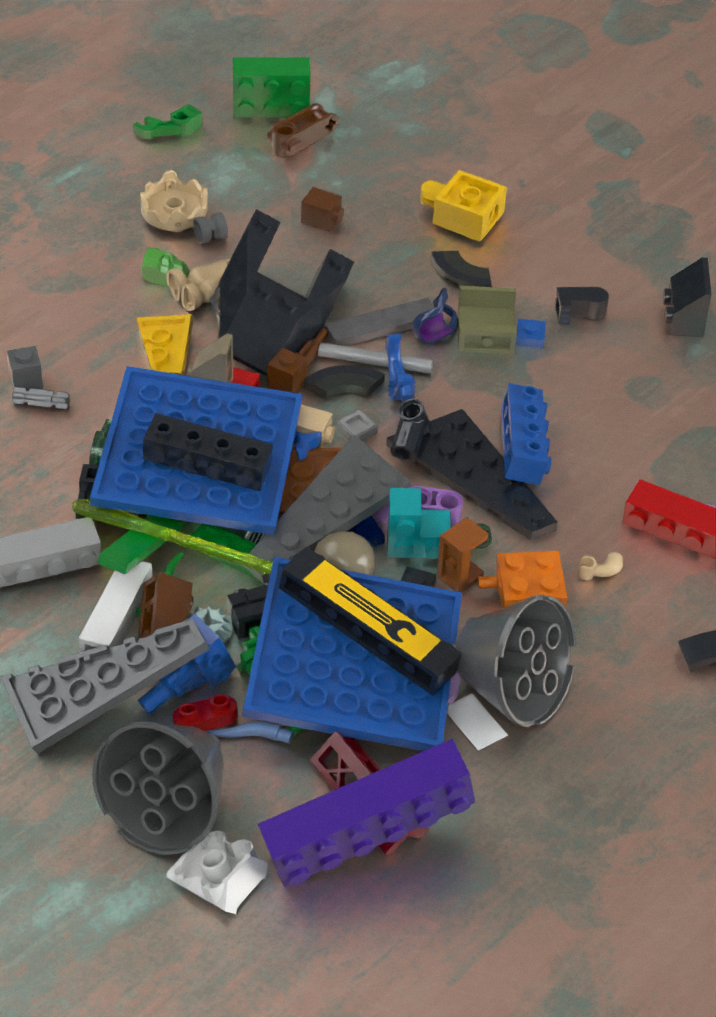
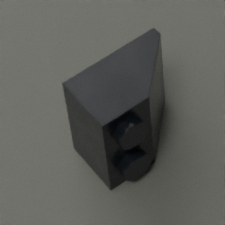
[663,257,712,337]

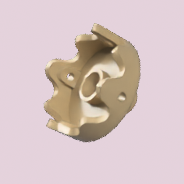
[140,170,208,232]

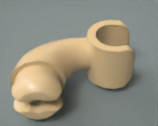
[578,552,623,581]

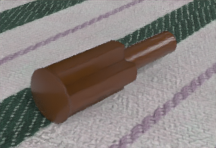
[297,328,329,367]

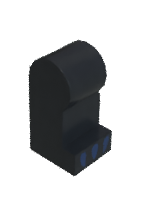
[554,287,609,325]

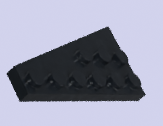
[386,409,558,541]

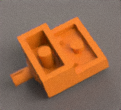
[477,551,568,608]

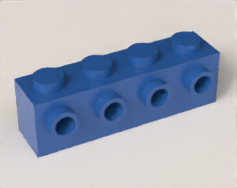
[501,383,551,485]

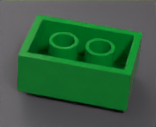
[233,57,311,118]

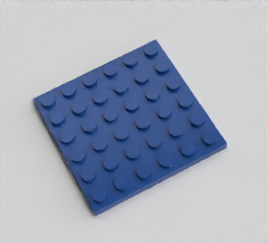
[90,366,303,535]
[242,557,462,751]

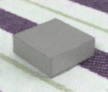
[336,409,378,441]

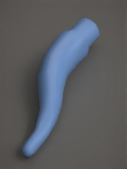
[205,721,294,744]

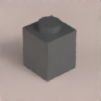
[7,346,43,391]

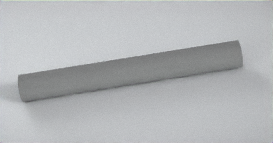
[318,342,433,374]

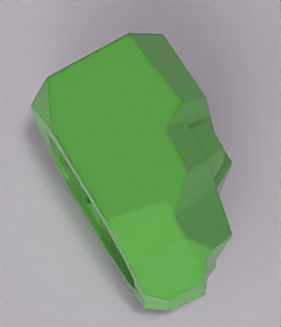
[142,247,190,287]

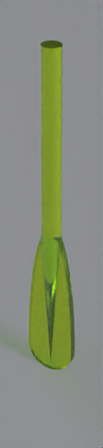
[72,499,273,575]

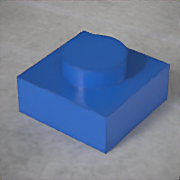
[516,319,546,348]

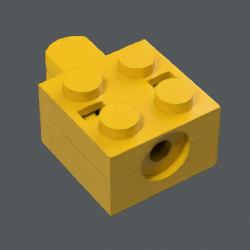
[420,170,507,242]

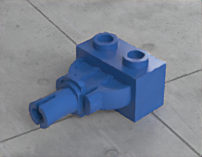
[137,614,237,716]

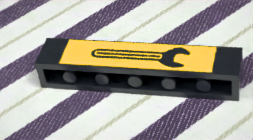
[279,546,462,696]

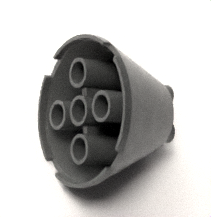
[452,595,576,727]
[92,722,224,855]

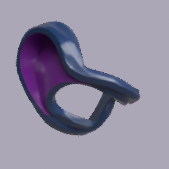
[412,288,458,343]

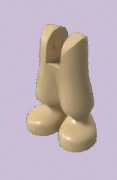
[166,258,230,311]

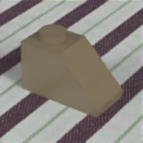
[187,334,233,383]

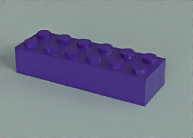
[258,739,476,887]

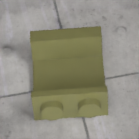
[458,286,517,354]

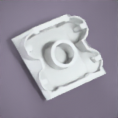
[167,830,268,914]

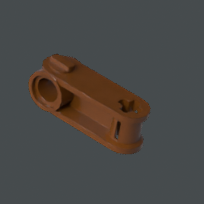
[267,103,339,157]

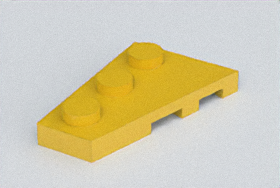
[136,314,193,375]

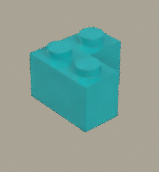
[387,488,451,559]

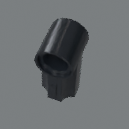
[390,399,431,462]

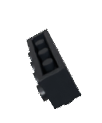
[143,413,273,491]

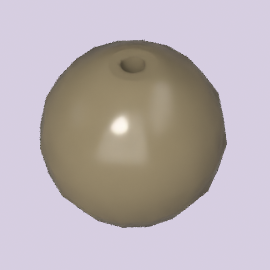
[314,531,376,576]

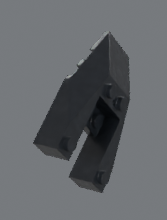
[218,209,354,377]

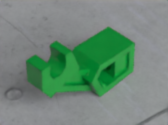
[133,104,202,139]

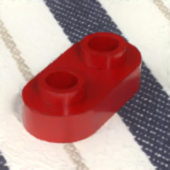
[172,694,238,731]

